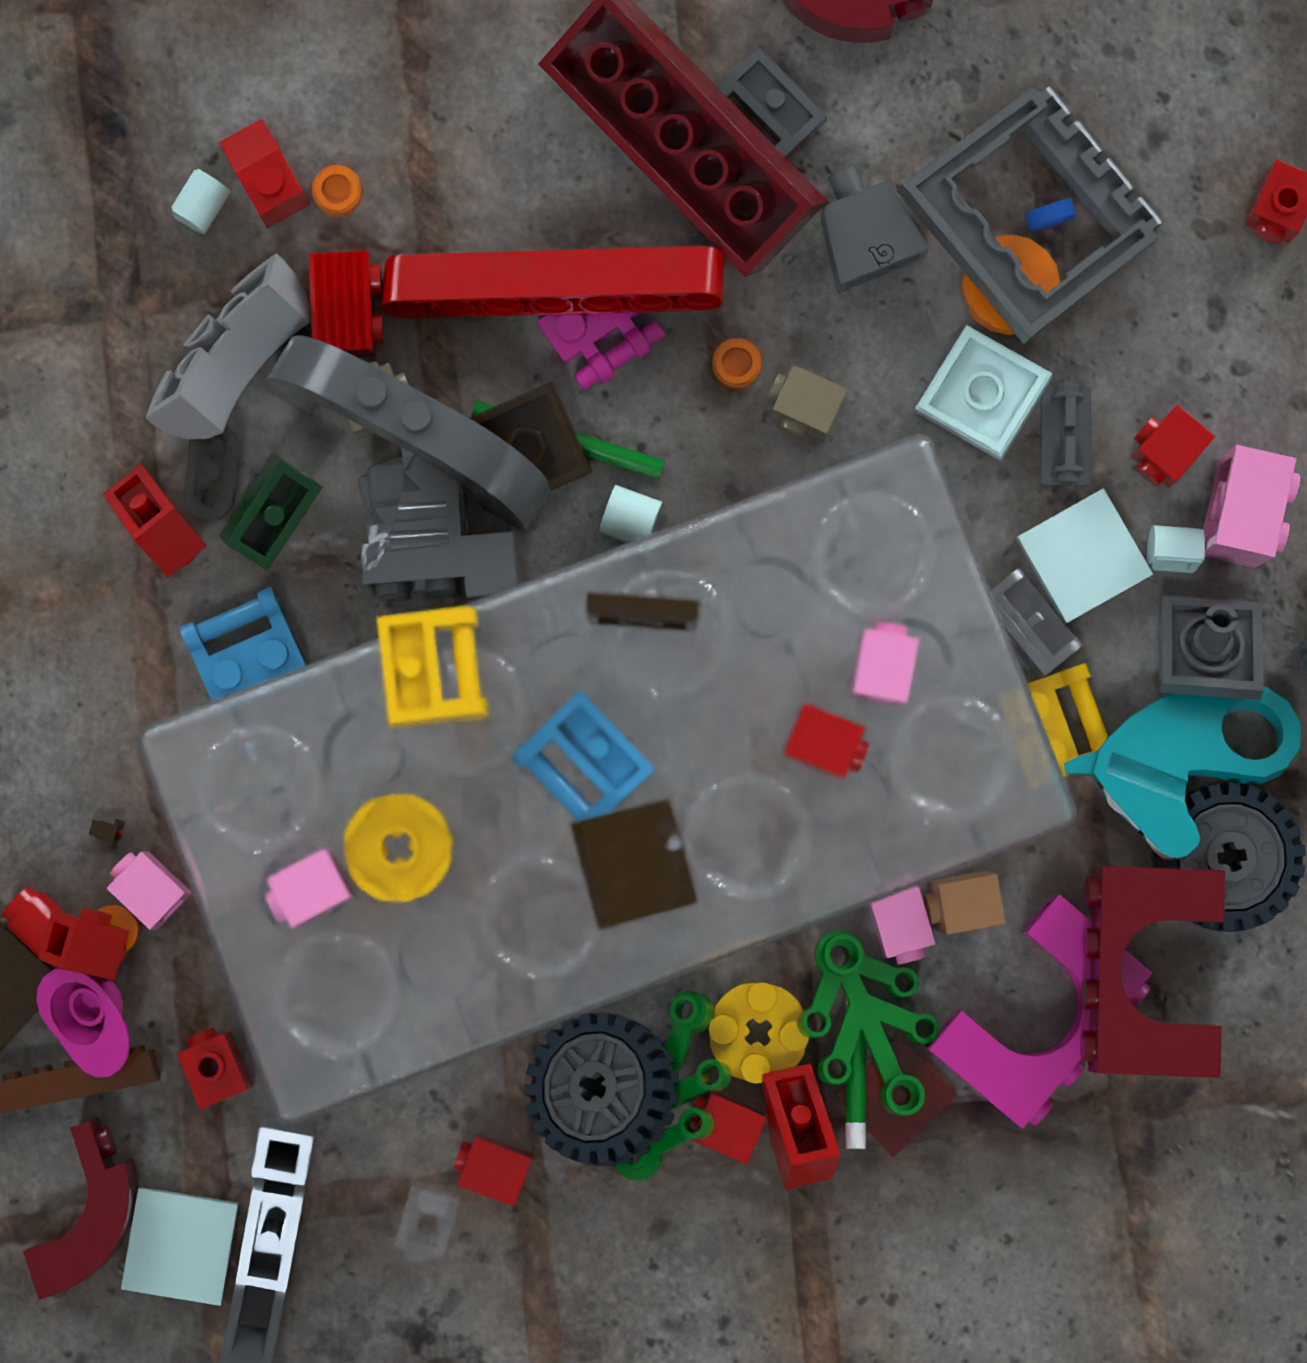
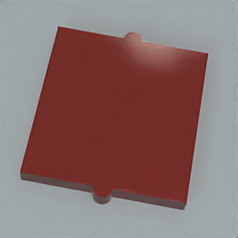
[835,1036,956,1158]

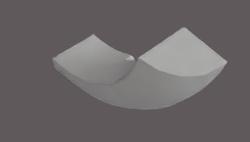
[145,254,310,439]

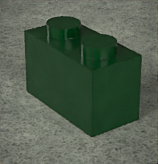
[219,453,323,571]

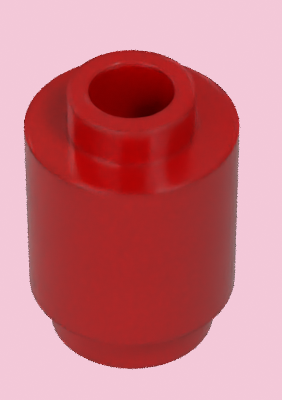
[2,886,66,957]

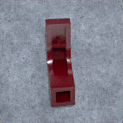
[781,0,933,43]
[23,1117,138,1300]

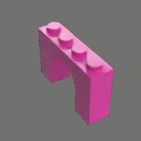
[925,894,1153,1129]

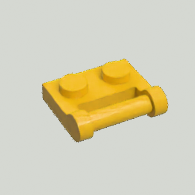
[377,607,489,729]
[1001,663,1108,787]

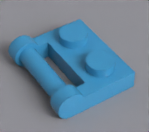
[179,586,308,709]
[510,690,656,821]

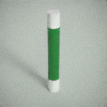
[846,999,866,1149]

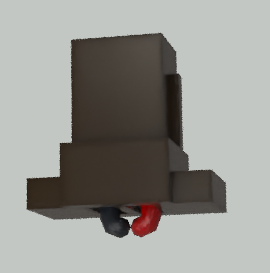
[89,819,125,850]

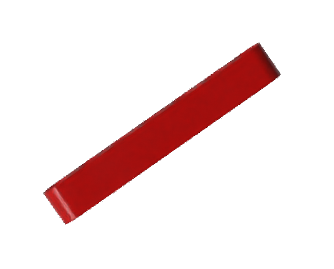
[382,246,724,319]

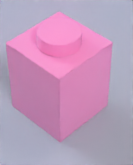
[850,622,919,707]
[265,848,356,928]
[106,851,192,930]
[867,886,936,965]

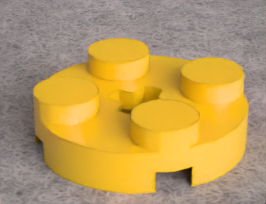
[344,794,454,902]
[708,982,809,1084]

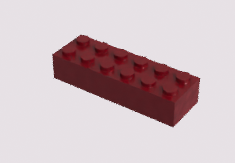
[538,0,828,277]

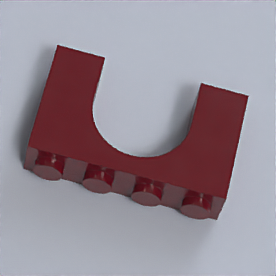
[1080,866,1225,1078]

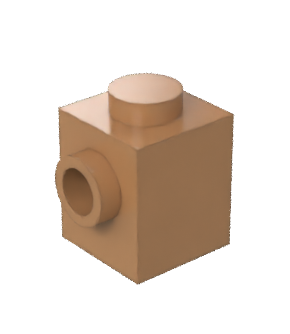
[923,871,1006,935]

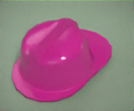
[36,968,130,1077]

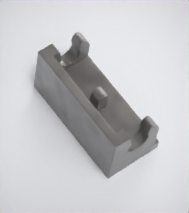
[976,568,1083,679]

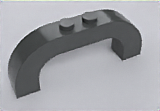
[265,336,551,532]
[218,1111,317,1363]

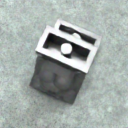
[358,448,522,614]

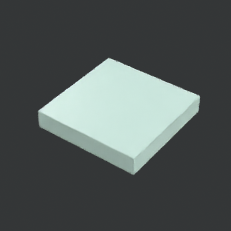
[915,325,1052,461]
[1015,488,1153,624]
[121,1187,240,1306]

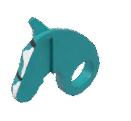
[1064,686,1301,861]

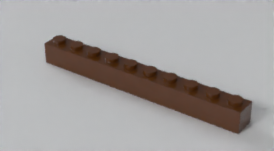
[0,1045,160,1114]

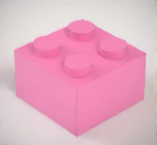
[1203,445,1300,568]

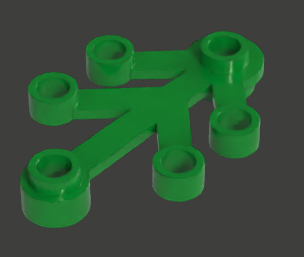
[797,930,939,1116]
[597,990,731,1181]

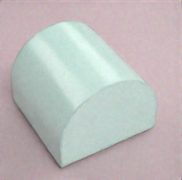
[171,168,231,234]
[599,485,663,550]
[1146,525,1205,573]

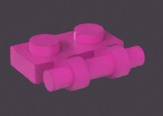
[537,313,666,391]

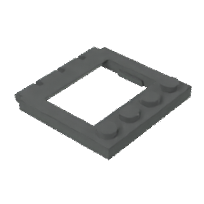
[897,86,1164,344]

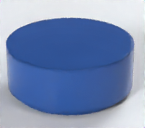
[1024,198,1077,232]

